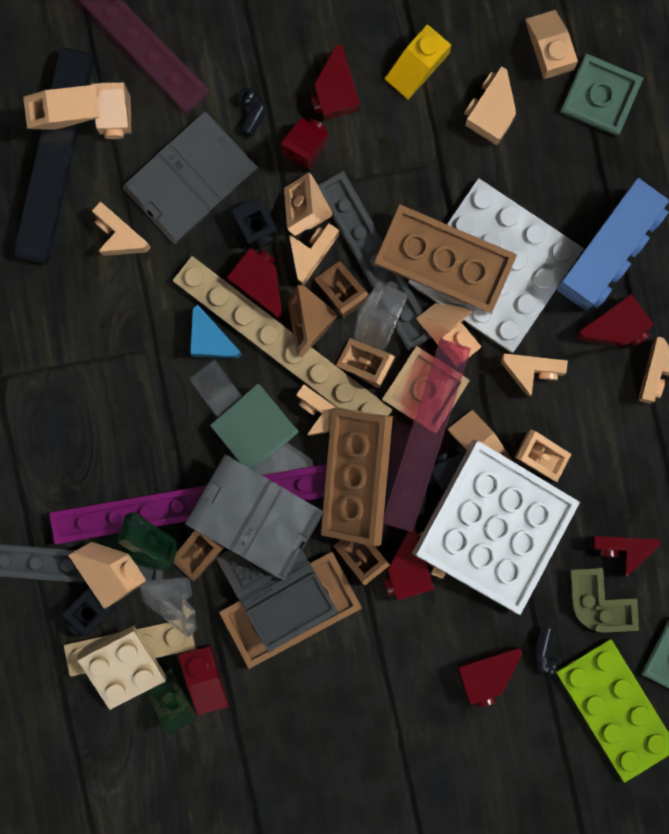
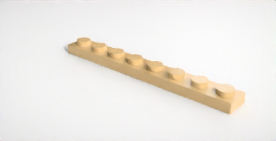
[173,256,393,416]

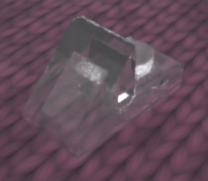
[140,578,197,637]

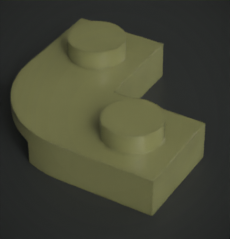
[570,568,639,632]

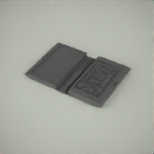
[122,111,258,245]
[185,454,323,581]
[216,547,338,653]

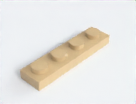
[64,618,196,676]

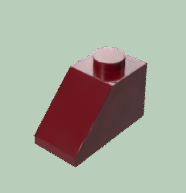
[310,44,360,121]
[281,118,329,172]
[227,248,282,320]
[576,294,654,347]
[384,528,434,601]
[178,645,229,715]
[457,647,522,708]

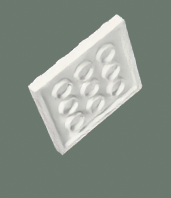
[408,178,584,354]
[412,440,580,615]

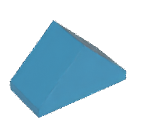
[190,305,242,359]

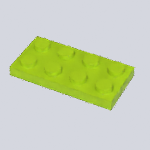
[556,638,669,783]

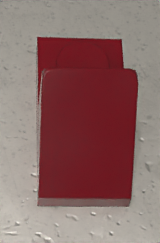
[591,536,660,577]

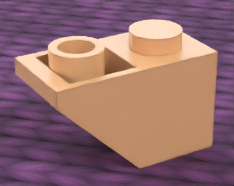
[464,66,516,145]
[23,85,100,130]

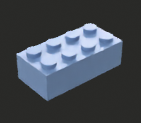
[556,178,669,312]

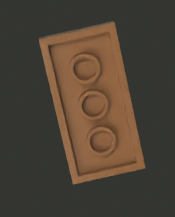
[374,204,517,314]
[321,408,393,546]
[219,552,362,669]

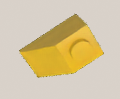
[385,24,451,100]

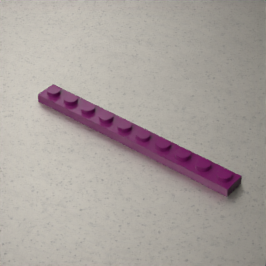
[49,464,327,544]

